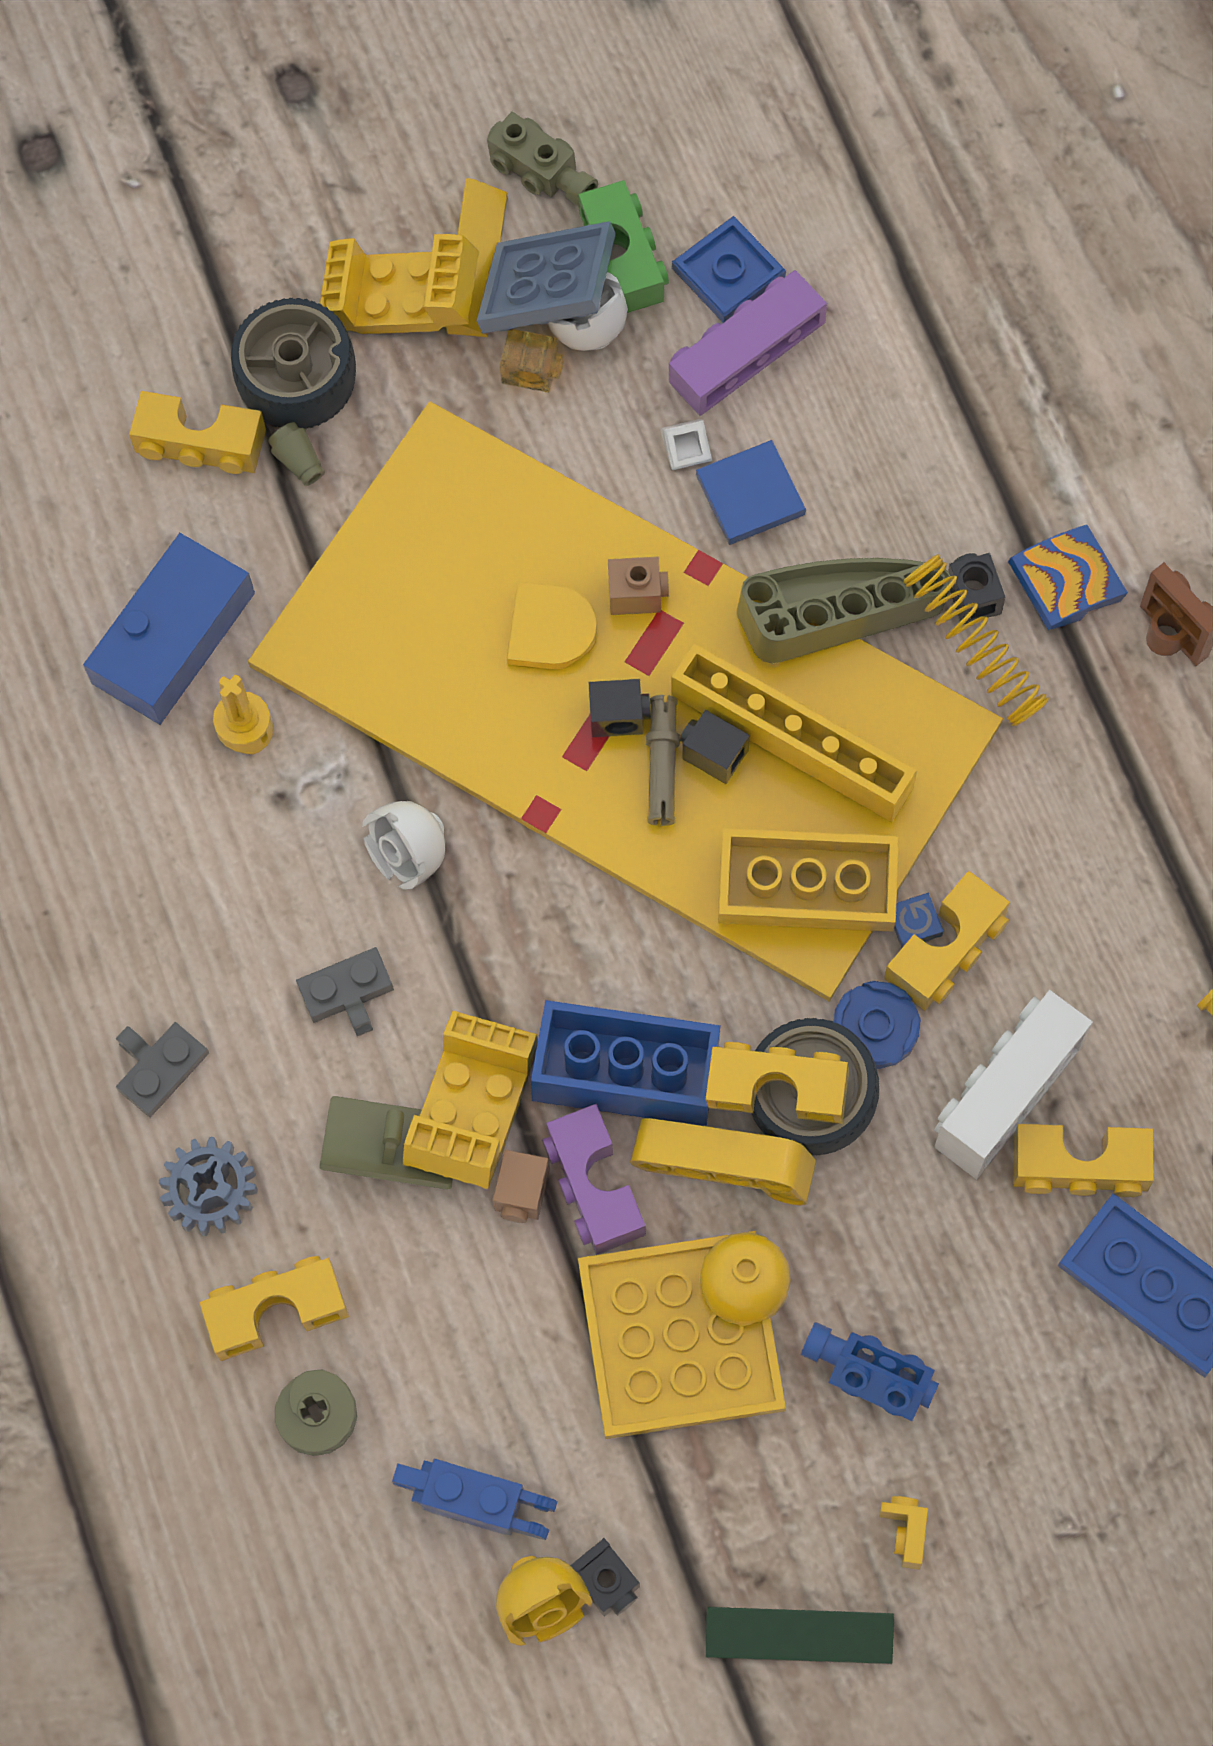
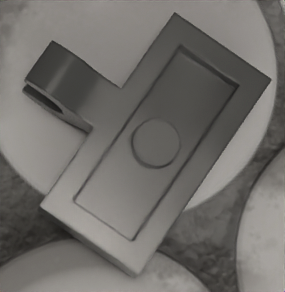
[296,947,394,1037]
[116,1022,209,1118]

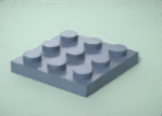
[477,221,615,334]

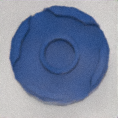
[833,981,921,1069]

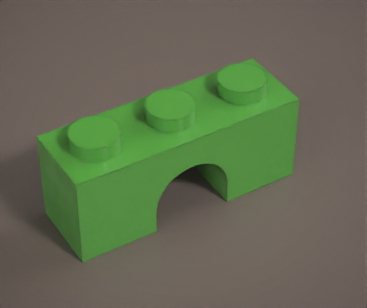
[578,180,669,313]

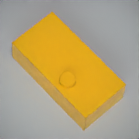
[718,828,899,932]

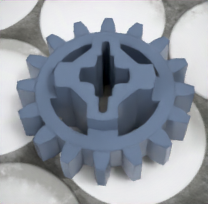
[159,1137,258,1236]

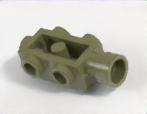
[487,111,598,207]

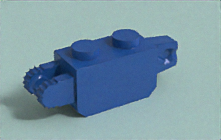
[392,1459,558,1540]

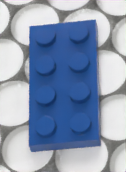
[1058,1193,1213,1378]

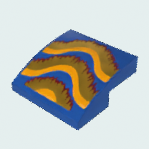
[1008,524,1128,631]

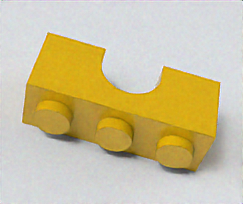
[129,391,266,474]
[884,870,1010,1011]
[706,1042,849,1124]
[1013,1124,1154,1197]
[199,1256,349,1361]

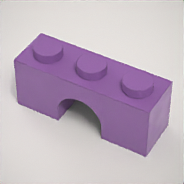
[542,1104,646,1255]

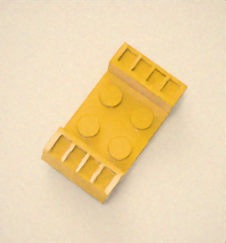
[320,234,479,334]
[403,1010,538,1189]

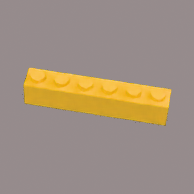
[671,643,917,822]

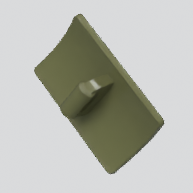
[320,1096,453,1189]

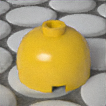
[700,1232,791,1326]
[496,1556,592,1646]

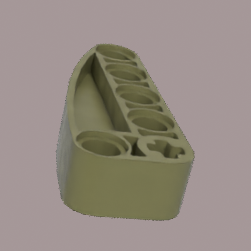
[737,558,951,663]

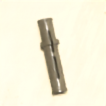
[646,695,680,826]

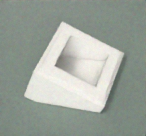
[660,419,712,470]

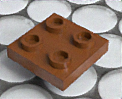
[1140,562,1213,666]

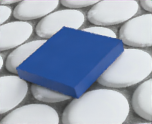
[672,216,786,323]
[696,440,806,545]

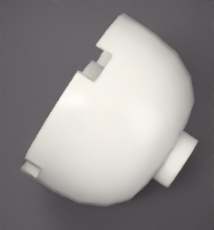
[548,272,628,351]
[362,801,445,889]

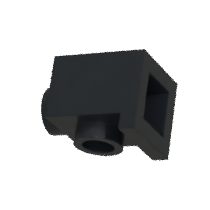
[570,1538,640,1616]

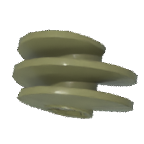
[275,1369,357,1456]

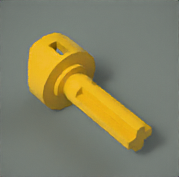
[213,675,273,754]

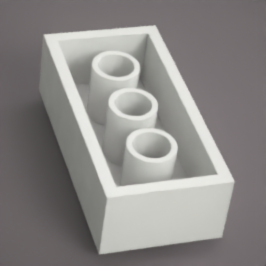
[934,990,1093,1180]

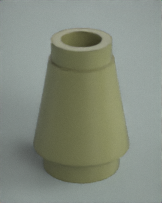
[268,422,325,486]

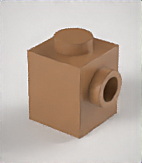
[608,557,669,615]

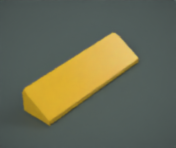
[446,178,507,337]

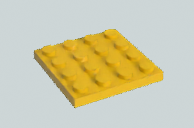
[578,1231,786,1439]

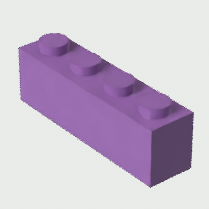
[669,270,827,416]

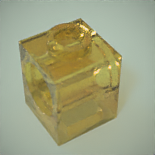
[500,329,564,393]

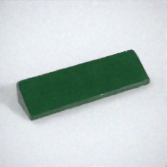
[706,1607,894,1664]

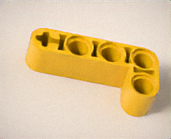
[630,1118,816,1206]

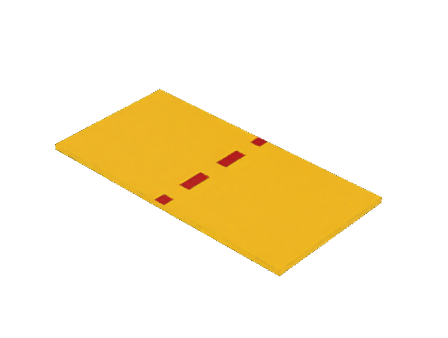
[248,401,1003,1002]

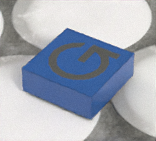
[894,892,944,949]

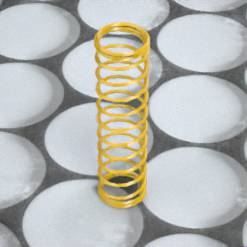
[903,554,1049,726]

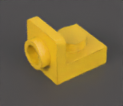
[879,1496,928,1570]

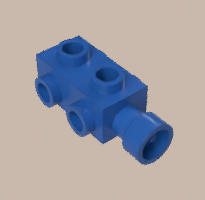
[801,1322,939,1421]

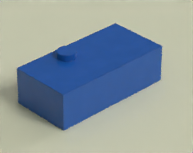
[83,532,255,725]
[531,1000,721,1127]

